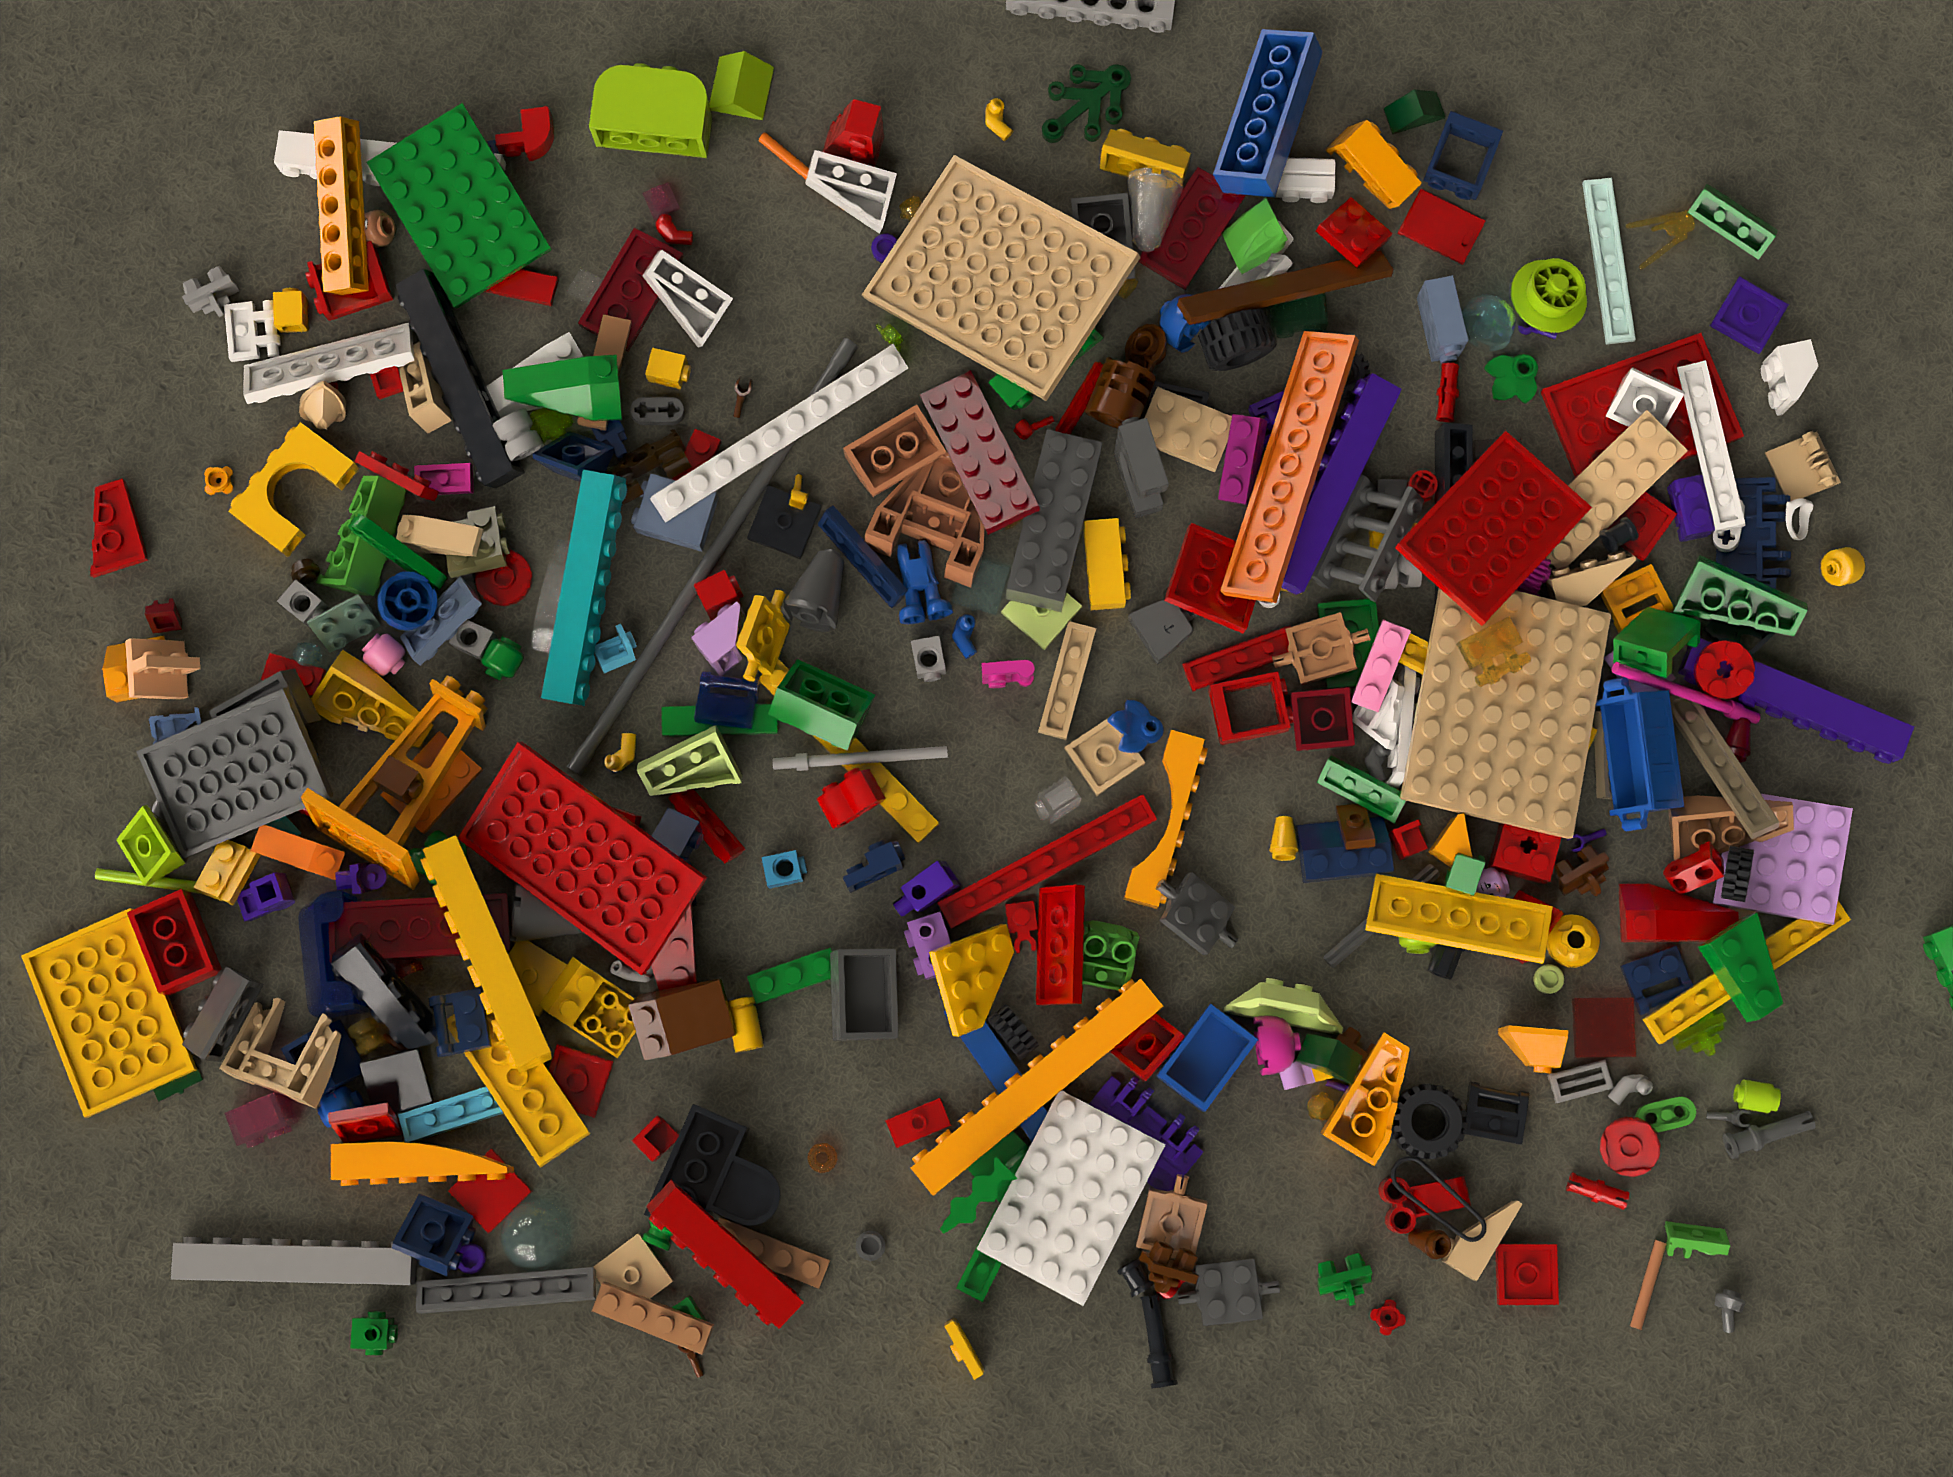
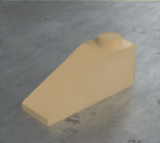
[398,342,452,433]
[396,515,483,557]
[1442,1201,1522,1281]

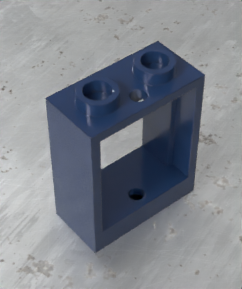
[1423,111,1503,200]

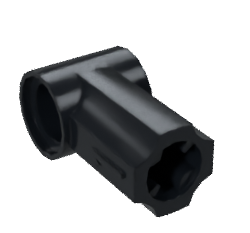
[1427,944,1466,980]

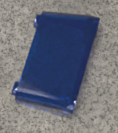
[298,890,369,1018]

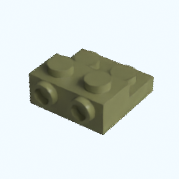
[446,506,510,578]

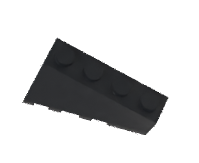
[331,933,436,1050]

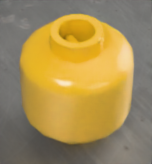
[1820,547,1865,586]

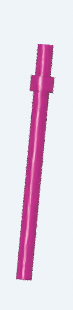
[1612,662,1760,724]

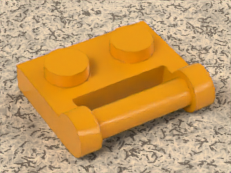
[1600,564,1674,633]

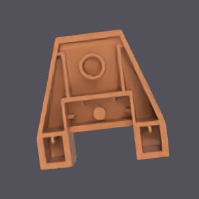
[865,453,985,588]

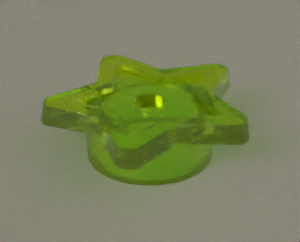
[876,323,904,352]

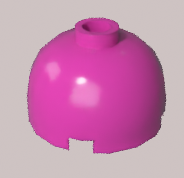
[1253,1015,1301,1076]

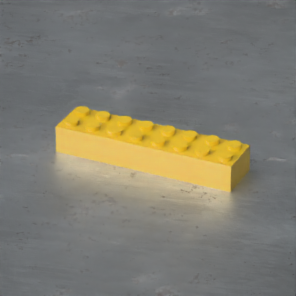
[420,835,552,1073]

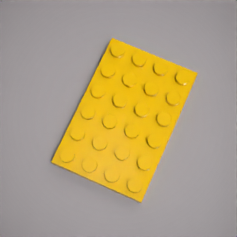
[21,908,197,1118]

